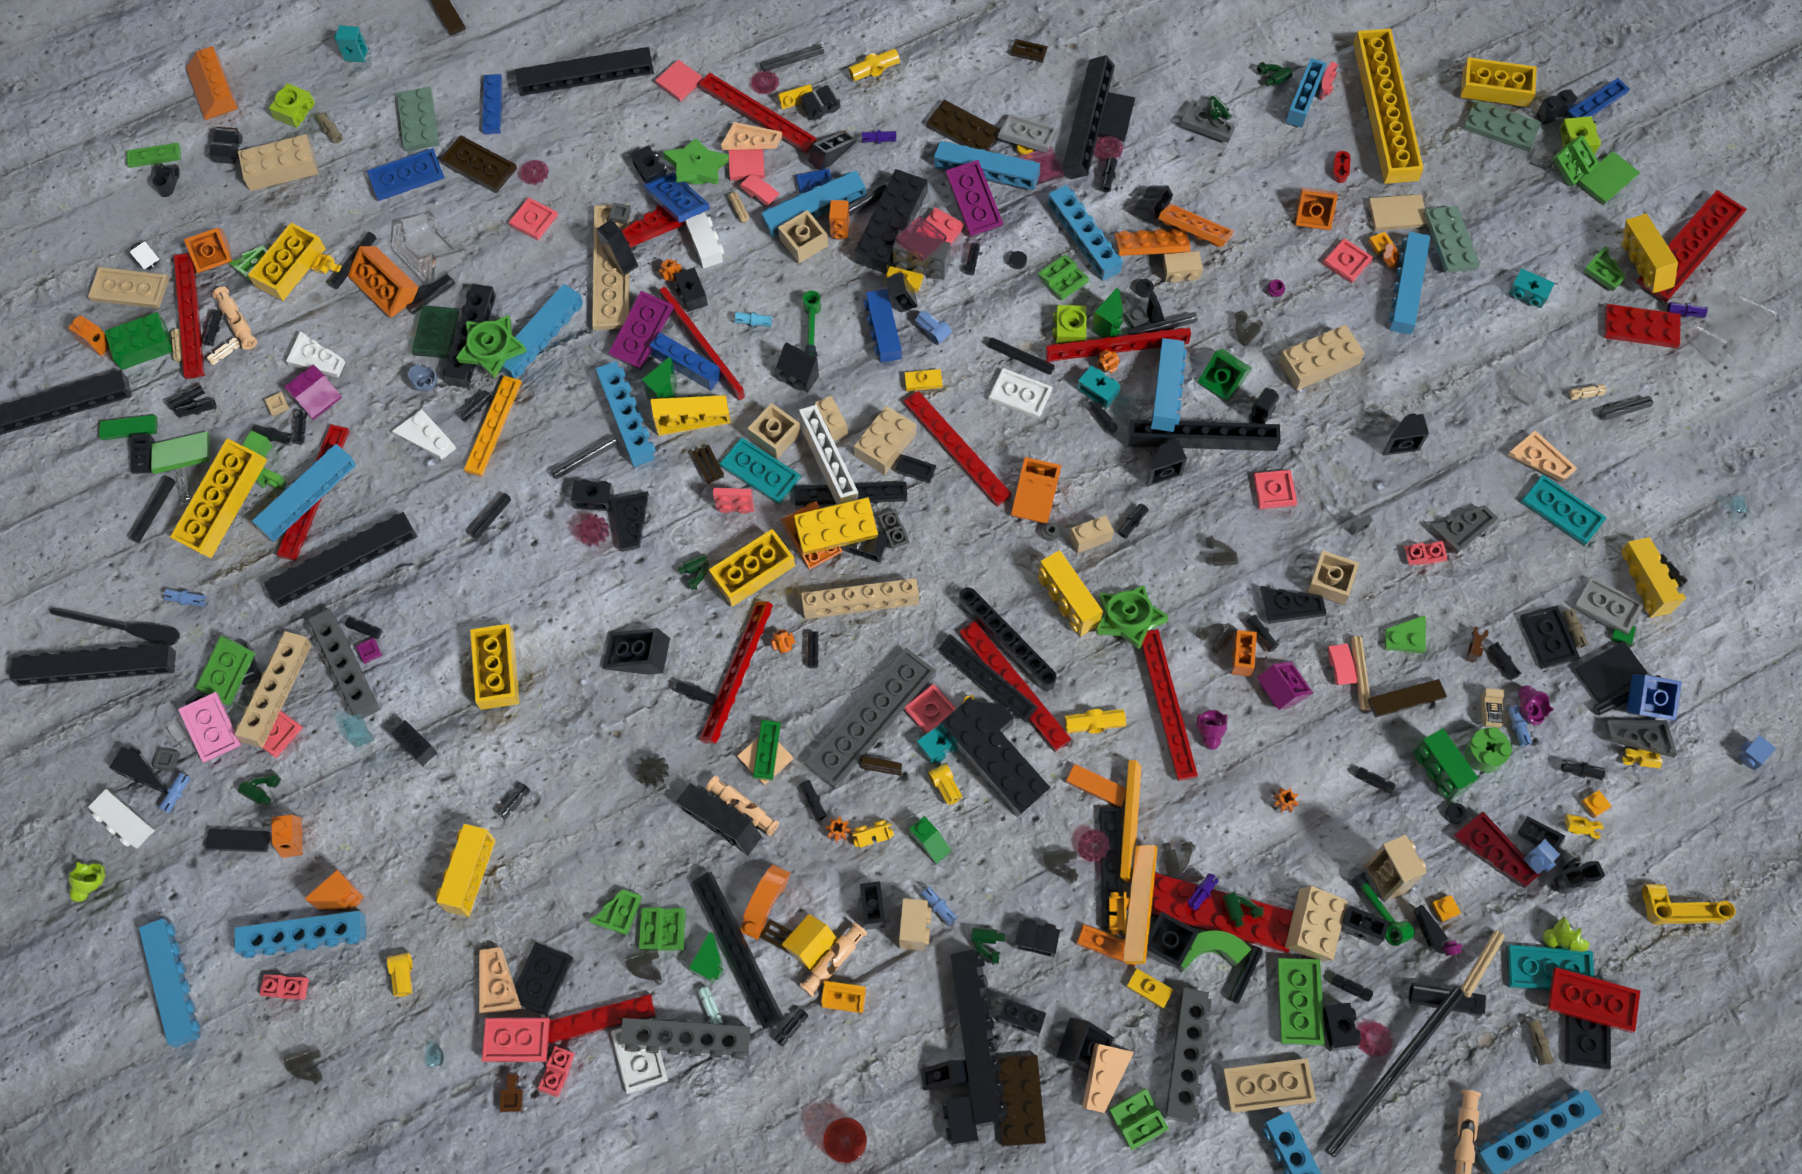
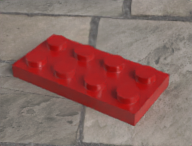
[1604,304,1681,349]
[1547,968,1641,1033]

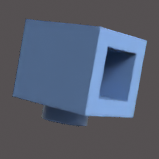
[1738,735,1776,770]
[1523,839,1560,874]

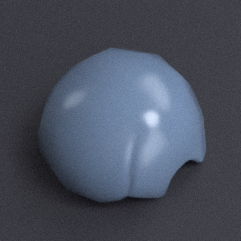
[408,364,438,391]

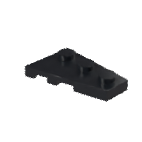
[611,491,649,552]
[1260,586,1327,624]

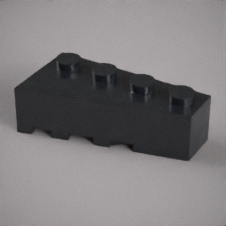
[676,783,762,856]

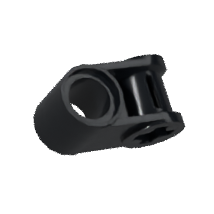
[152,163,180,197]

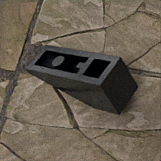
[808,130,857,170]
[109,747,168,794]

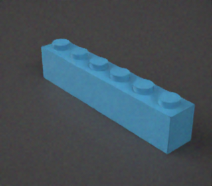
[934,141,1040,190]
[762,170,866,238]
[1388,231,1430,335]
[500,284,583,379]
[1151,338,1187,432]
[252,444,356,542]
[139,918,201,1048]

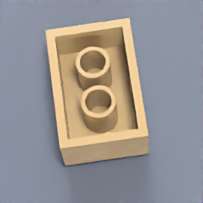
[854,406,916,475]
[1285,886,1347,962]

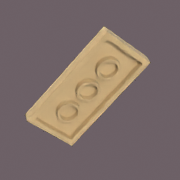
[88,267,170,309]
[1223,1058,1317,1114]

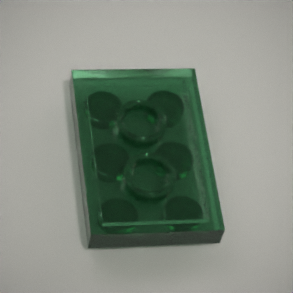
[412,305,459,358]

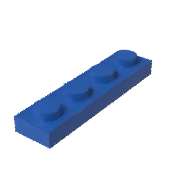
[482,74,502,135]
[1566,78,1630,118]

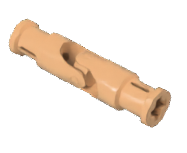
[212,287,258,350]
[706,775,780,836]
[799,922,867,998]
[1454,1090,1481,1174]

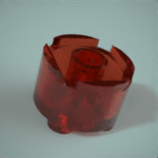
[823,1117,867,1165]

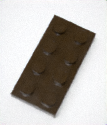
[926,99,1001,151]
[440,135,517,193]
[997,1055,1046,1147]

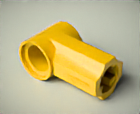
[928,763,962,806]
[387,952,413,997]

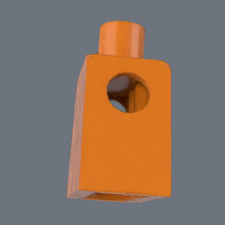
[68,315,110,357]
[271,814,303,858]

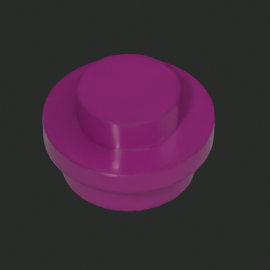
[1267,279,1285,297]
[1441,940,1463,956]

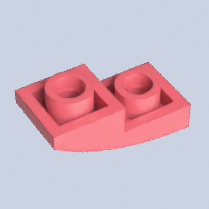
[1319,61,1338,100]
[740,174,780,207]
[1404,541,1447,565]
[1327,644,1357,685]
[259,975,309,1000]
[538,1046,575,1098]

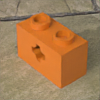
[829,200,850,239]
[1231,630,1257,677]

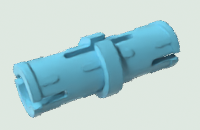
[735,312,772,327]

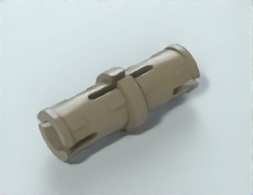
[316,112,343,144]
[1562,608,1588,649]
[1527,1020,1554,1066]

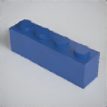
[863,289,902,363]
[649,332,721,391]

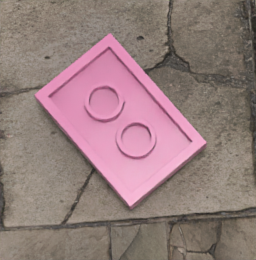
[178,692,242,763]

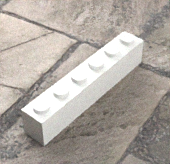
[798,405,858,505]

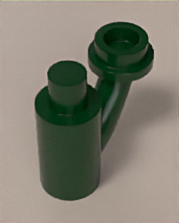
[1257,62,1293,87]
[1207,95,1232,120]
[677,554,709,591]
[238,773,281,805]
[1222,892,1264,928]
[971,927,1005,965]

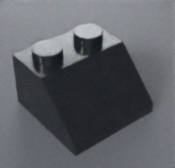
[776,342,819,393]
[1383,413,1429,456]
[1146,440,1187,487]
[1146,912,1199,969]
[1056,1018,1114,1073]

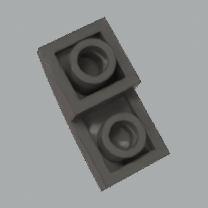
[878,509,910,549]

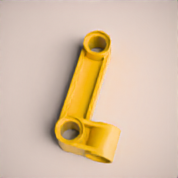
[1642,884,1736,925]

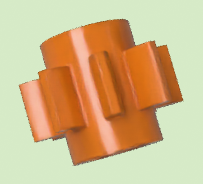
[659,259,682,282]
[1097,350,1120,374]
[770,629,795,653]
[1273,788,1299,813]
[826,816,851,843]

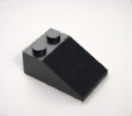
[602,628,670,675]

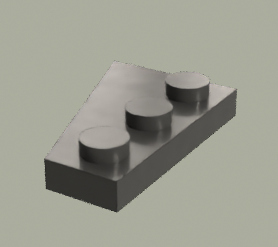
[1180,99,1235,143]
[1430,505,1498,554]
[1605,720,1677,758]

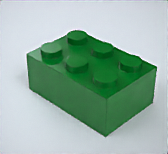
[104,312,173,370]
[1413,728,1479,802]

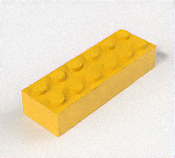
[170,438,268,558]

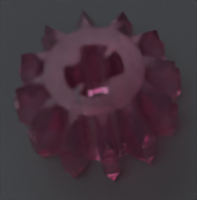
[577,514,609,547]

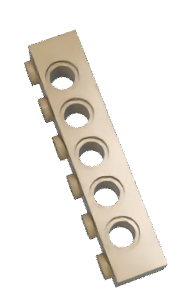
[801,578,919,619]
[235,631,312,749]

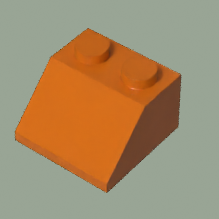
[1295,187,1338,230]
[184,227,232,273]
[305,870,364,911]

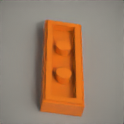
[1066,764,1126,808]
[1076,924,1136,967]

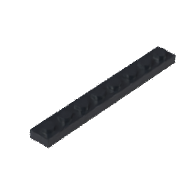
[692,872,784,1029]

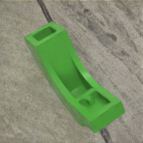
[243,431,287,490]
[1177,931,1251,973]

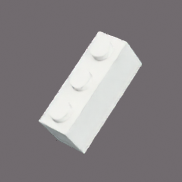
[685,212,724,269]
[88,789,155,848]

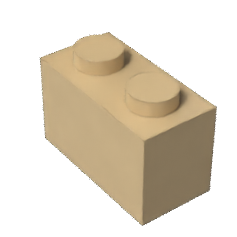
[1162,251,1203,283]
[815,396,848,441]
[1070,515,1114,553]

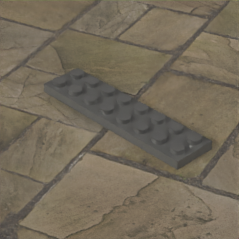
[805,648,936,789]

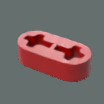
[1332,151,1351,183]

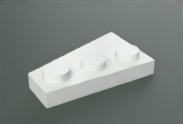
[286,331,345,378]
[392,409,456,460]

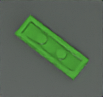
[127,143,181,168]

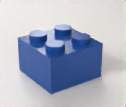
[1627,674,1682,721]

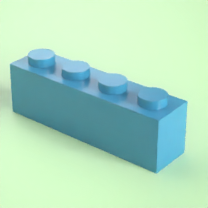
[1286,58,1327,128]

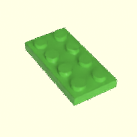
[1277,958,1325,1046]

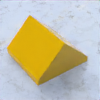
[781,914,838,972]

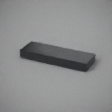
[406,270,455,315]
[205,829,271,853]

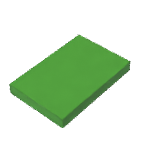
[1577,151,1640,205]
[151,432,210,474]
[195,636,256,705]

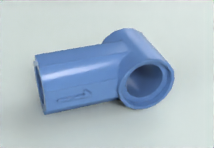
[915,310,952,345]

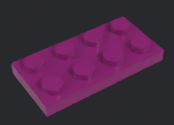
[945,160,1003,237]
[608,291,674,370]

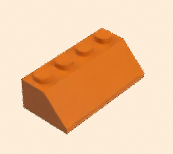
[186,46,238,120]
[348,246,419,317]

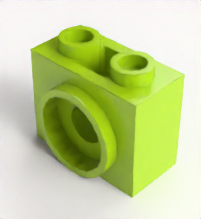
[269,83,315,128]
[1559,116,1601,155]
[1053,305,1087,344]

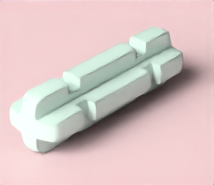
[698,986,723,1025]

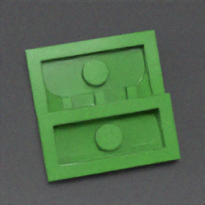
[1552,135,1599,186]
[1038,254,1089,300]
[639,907,686,951]
[1108,1088,1169,1150]

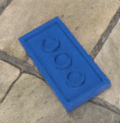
[367,148,445,201]
[643,172,709,223]

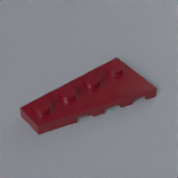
[1452,811,1541,888]

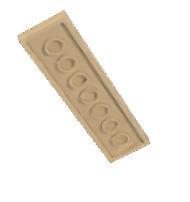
[592,204,630,330]

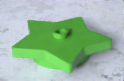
[663,139,729,185]
[456,315,527,378]
[1096,585,1168,649]

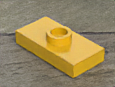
[885,266,924,292]
[904,369,943,392]
[1127,968,1174,1009]

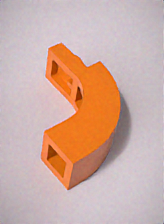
[740,865,791,940]

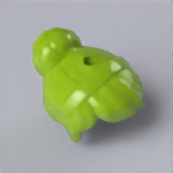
[68,862,106,902]
[1543,917,1590,952]

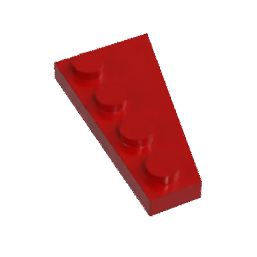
[622,205,685,248]

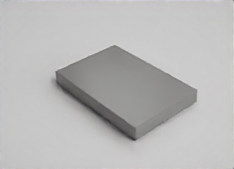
[998,114,1058,153]
[1572,576,1645,635]

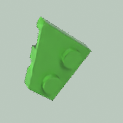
[228,246,268,281]
[1583,246,1626,292]
[1385,616,1426,654]
[590,889,643,936]

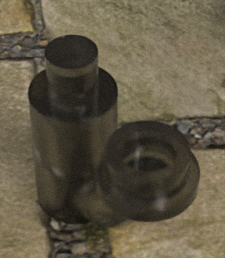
[1235,310,1263,346]
[1205,535,1238,566]
[1196,623,1237,653]
[1161,841,1196,877]
[1042,849,1077,883]
[624,950,662,984]
[284,1049,323,1085]

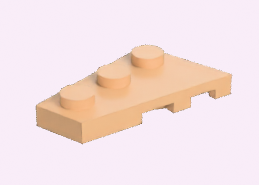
[721,122,782,150]
[1508,431,1577,482]
[479,947,522,1014]
[1082,1043,1134,1113]

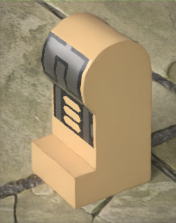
[1480,688,1504,728]

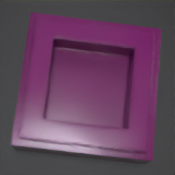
[356,637,383,664]

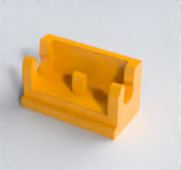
[821,981,867,1013]

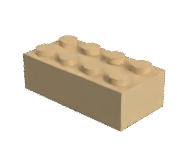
[238,134,319,191]
[1278,324,1364,391]
[1365,834,1427,902]

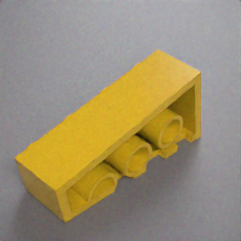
[650,395,731,436]
[1621,537,1686,618]

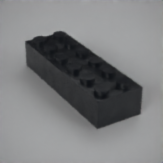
[854,169,928,274]
[938,697,1051,817]

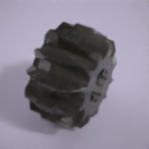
[635,754,669,788]

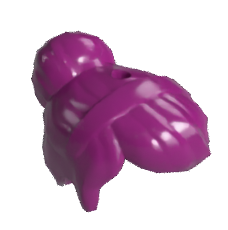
[1518,685,1554,726]
[1196,710,1228,750]

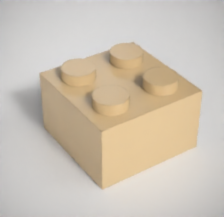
[778,210,828,263]
[747,403,801,459]
[1307,550,1359,605]
[899,899,932,951]

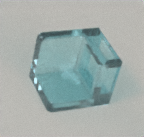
[343,714,374,748]

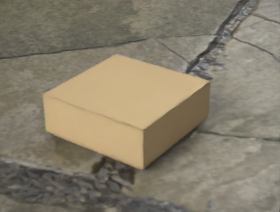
[264,392,290,416]

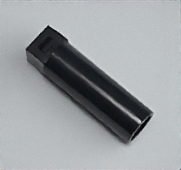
[1408,983,1486,1017]

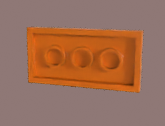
[1158,203,1234,247]
[1114,228,1191,256]

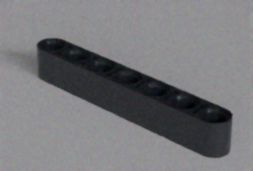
[959,587,1057,691]

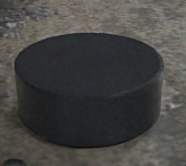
[1009,251,1027,269]
[1135,279,1154,298]
[1445,803,1467,824]

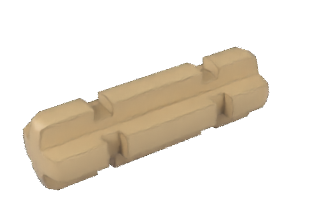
[729,192,749,223]
[171,329,183,363]
[206,337,241,365]
[1569,384,1607,400]

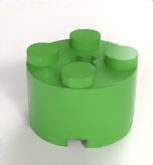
[1465,727,1512,773]

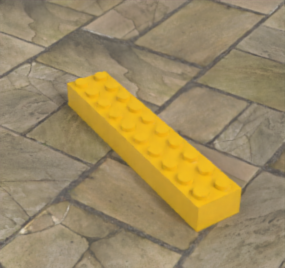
[1353,28,1424,184]

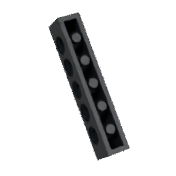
[443,284,496,388]

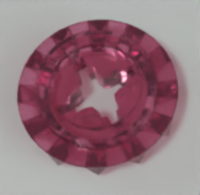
[752,70,779,94]
[1096,136,1123,160]
[521,160,549,185]
[1078,830,1110,862]
[1359,1022,1393,1057]

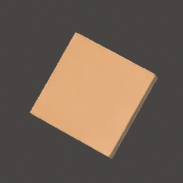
[737,737,794,785]

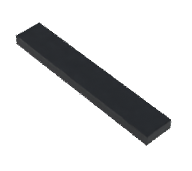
[795,482,907,506]
[939,634,1039,723]
[1099,807,1122,929]

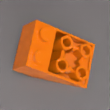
[1011,457,1062,524]
[780,501,843,569]

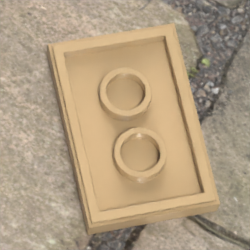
[1369,194,1428,231]

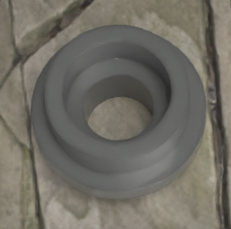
[1042,522,1061,541]
[1560,852,1581,870]

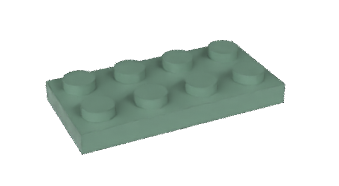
[397,87,440,151]
[1463,99,1541,152]
[1423,206,1480,273]

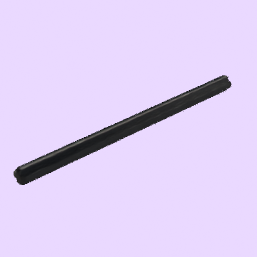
[1325,986,1464,1158]

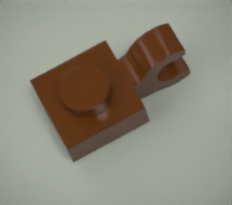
[1466,626,1489,663]
[500,1074,524,1113]

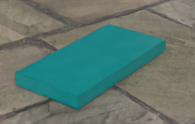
[719,437,801,505]
[1520,474,1607,547]
[1507,945,1594,991]

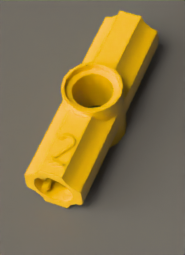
[848,48,900,81]
[1064,709,1126,734]

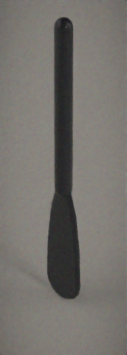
[50,608,180,646]

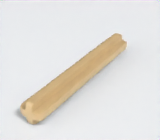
[1351,636,1371,711]
[1461,930,1505,997]

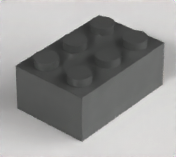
[893,230,951,280]

